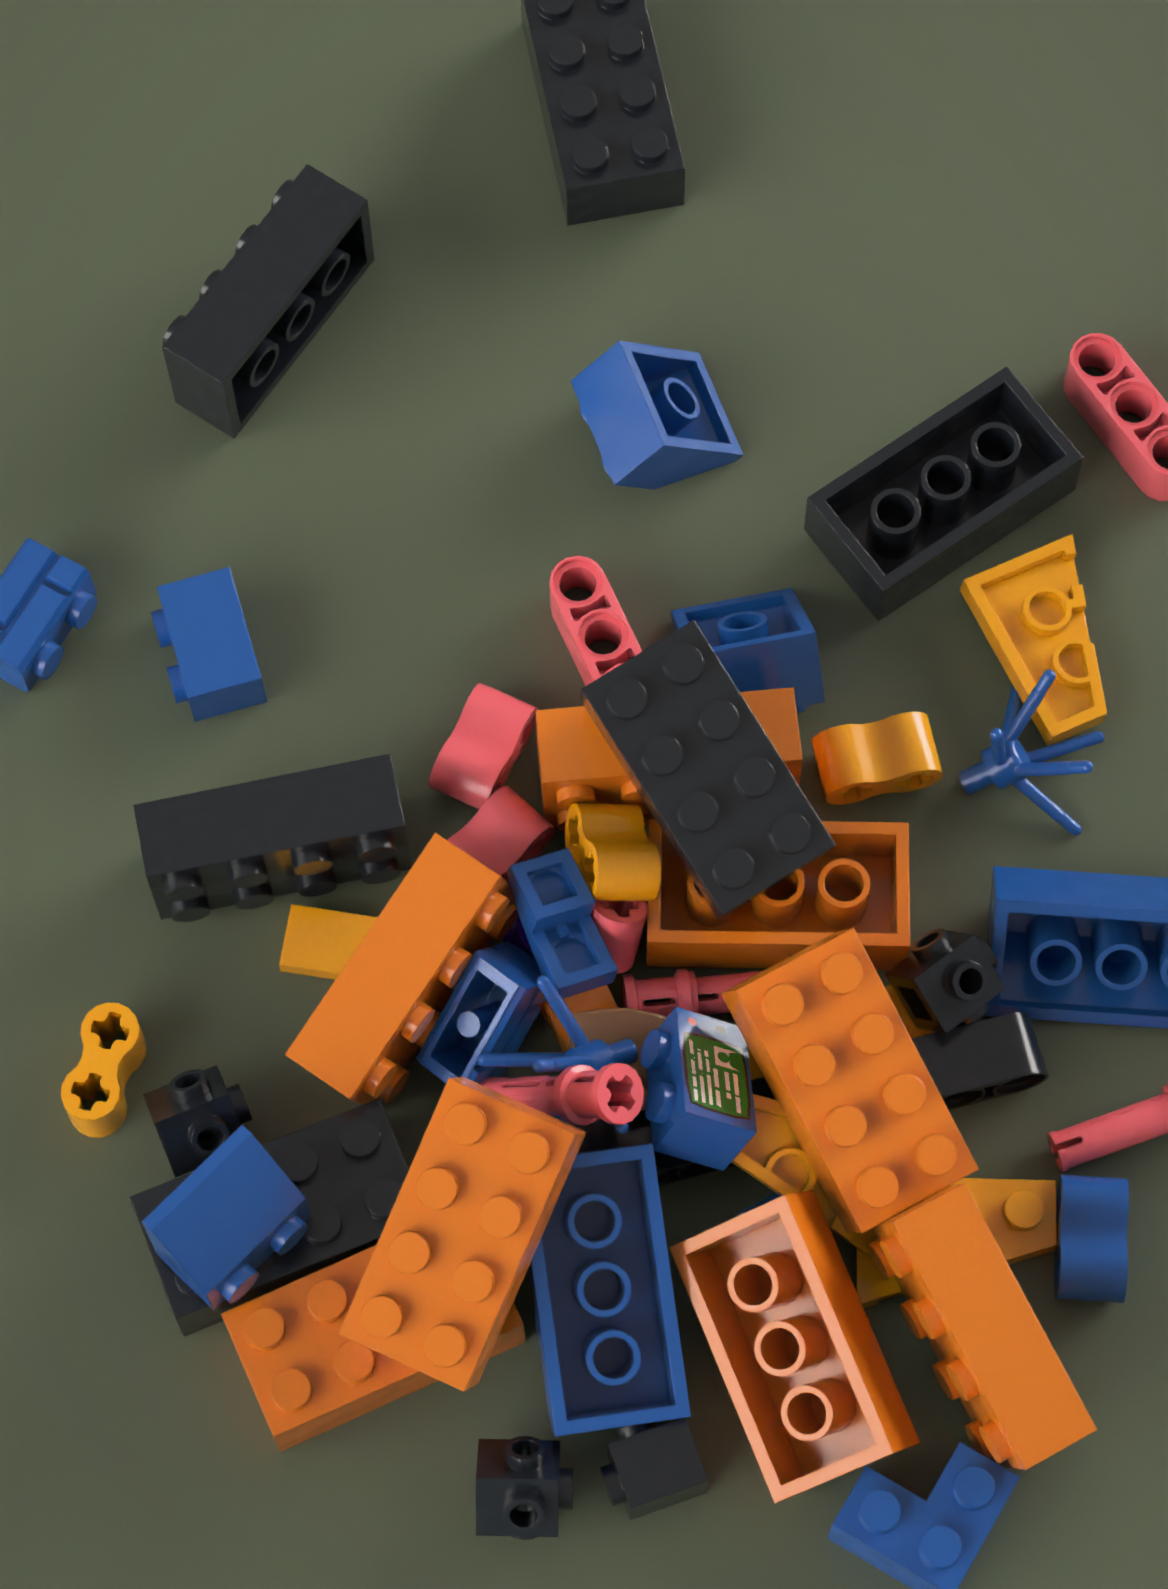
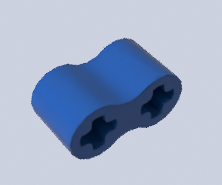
[1054,1174,1129,1303]

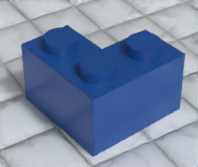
[827,1442,1020,1589]

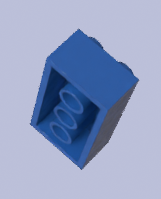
[528,1143,691,1437]

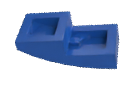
[507,848,618,999]

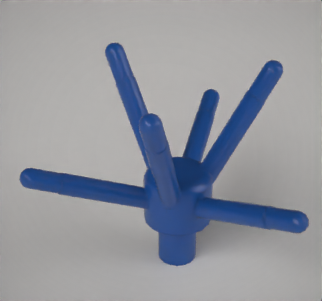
[959,670,1105,836]
[477,975,638,1134]

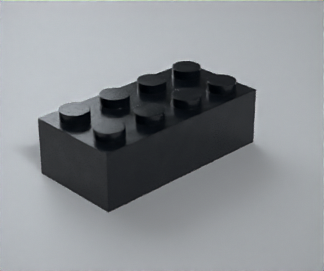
[521,0,685,226]
[162,164,375,439]
[804,366,1084,621]
[580,620,836,921]
[133,754,412,922]
[129,1098,409,1336]

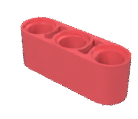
[1063,333,1168,501]
[549,556,642,686]

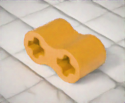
[811,711,943,805]
[565,803,661,901]
[61,1002,147,1138]

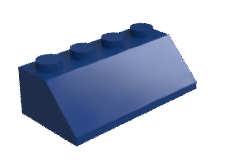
[985,866,1168,1029]

